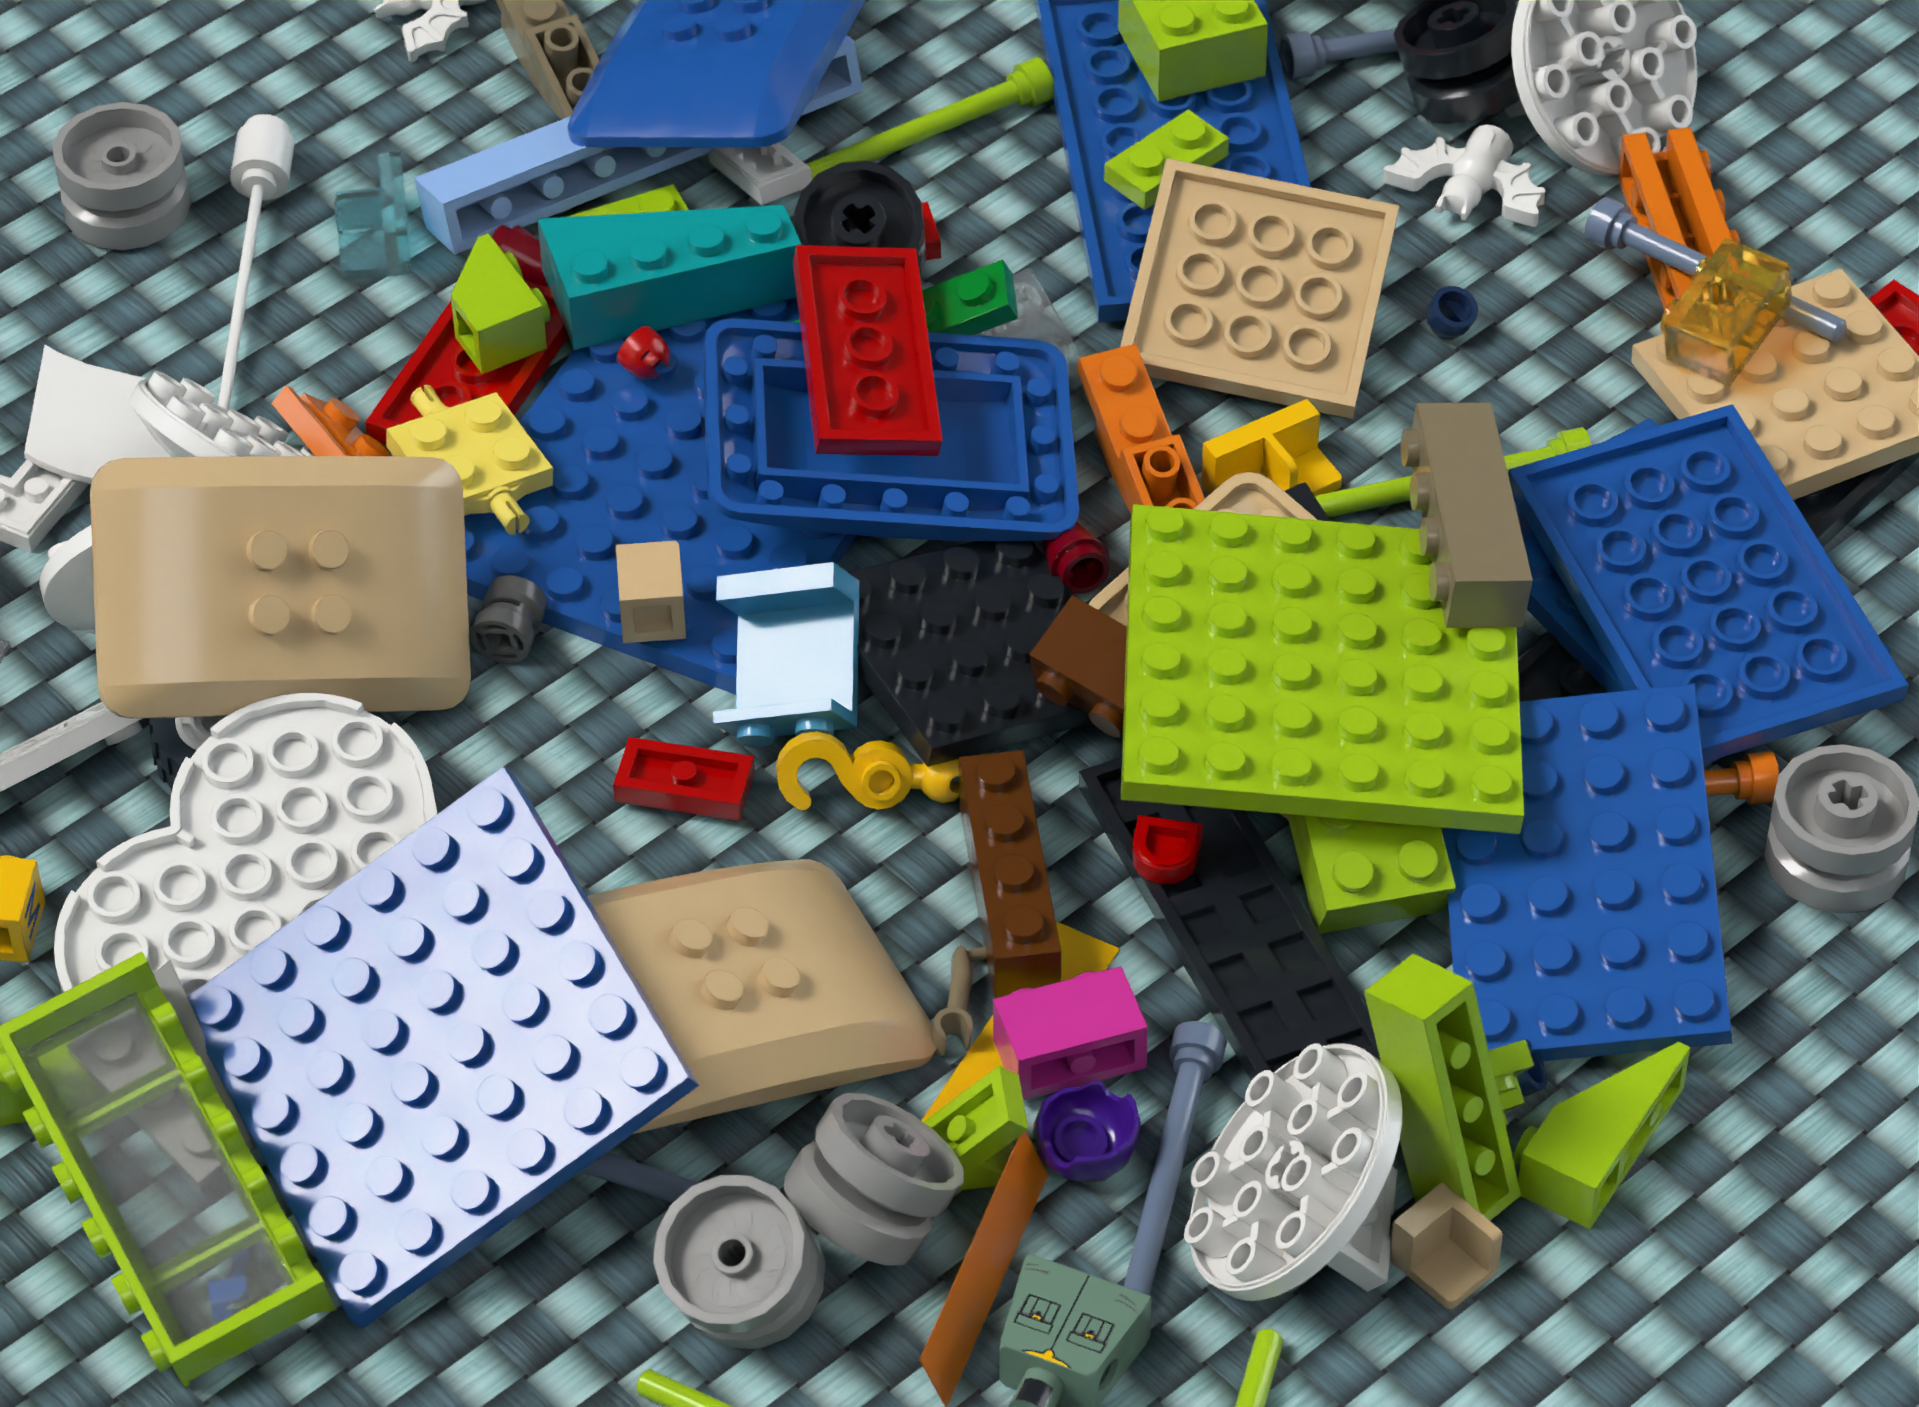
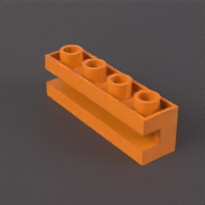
[1617,127,1754,331]

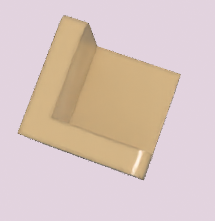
[616,541,686,643]
[1390,1182,1503,1309]

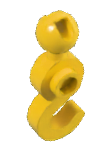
[775,731,959,810]

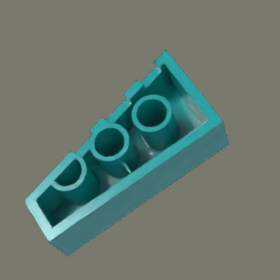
[537,205,801,350]

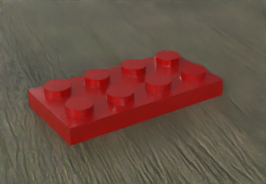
[793,245,943,456]
[365,280,568,444]

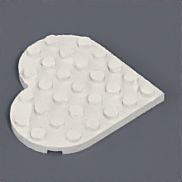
[54,693,437,997]

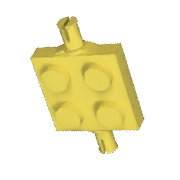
[386,385,553,535]

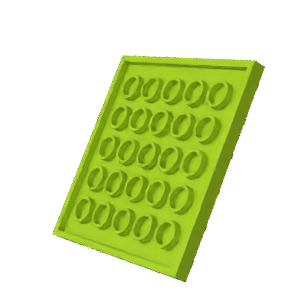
[1121,504,1524,834]

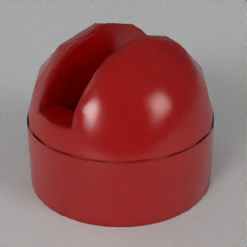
[617,326,670,380]

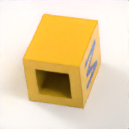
[0,855,46,962]

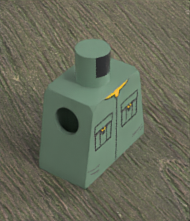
[999,1253,1152,1407]

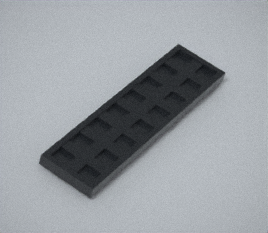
[1079,757,1381,1081]

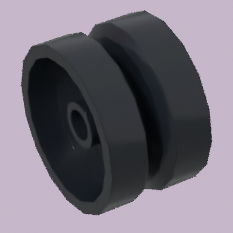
[1393,0,1520,124]
[793,161,926,276]

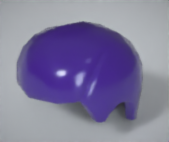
[1032,1081,1141,1182]

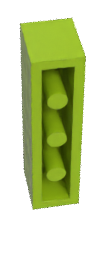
[1364,953,1521,1221]

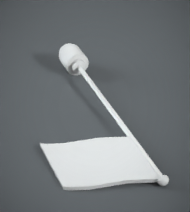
[24,114,295,484]

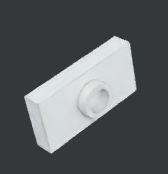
[708,143,812,205]

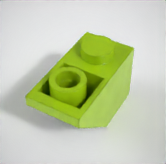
[451,233,550,375]

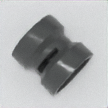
[470,575,548,664]

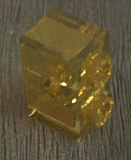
[1660,238,1792,387]

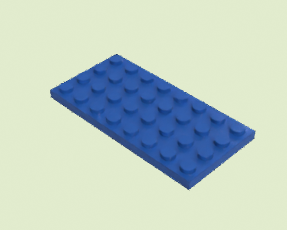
[1036,0,1311,323]

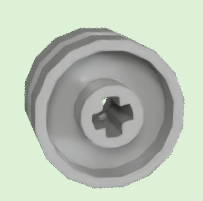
[52,102,191,250]
[1764,744,1919,914]
[784,1093,964,1265]
[653,1175,826,1349]

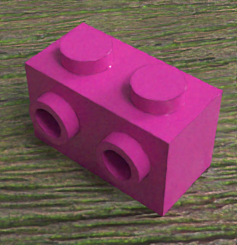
[993,966,1148,1101]

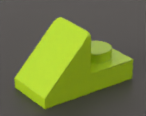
[923,1066,1029,1191]

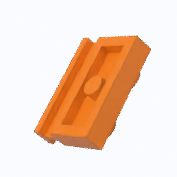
[271,385,391,456]

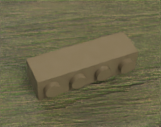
[1401,403,1533,628]

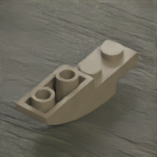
[495,0,600,120]

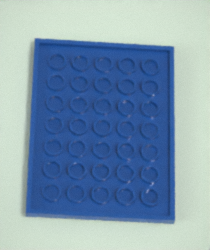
[464,298,857,695]

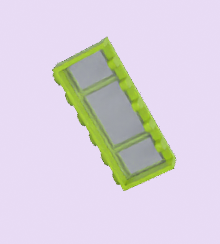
[0,951,336,1389]

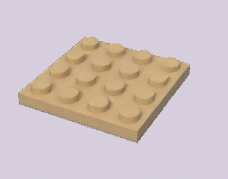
[1120,158,1399,419]
[1631,268,1919,500]

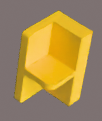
[1201,399,1342,496]

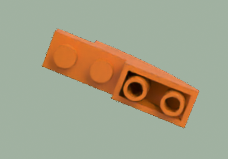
[1077,344,1205,514]

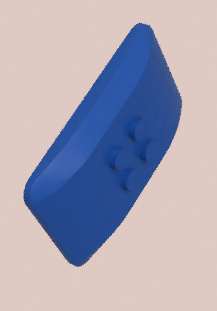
[567,0,866,148]
[703,318,1079,541]

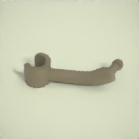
[932,945,987,1057]

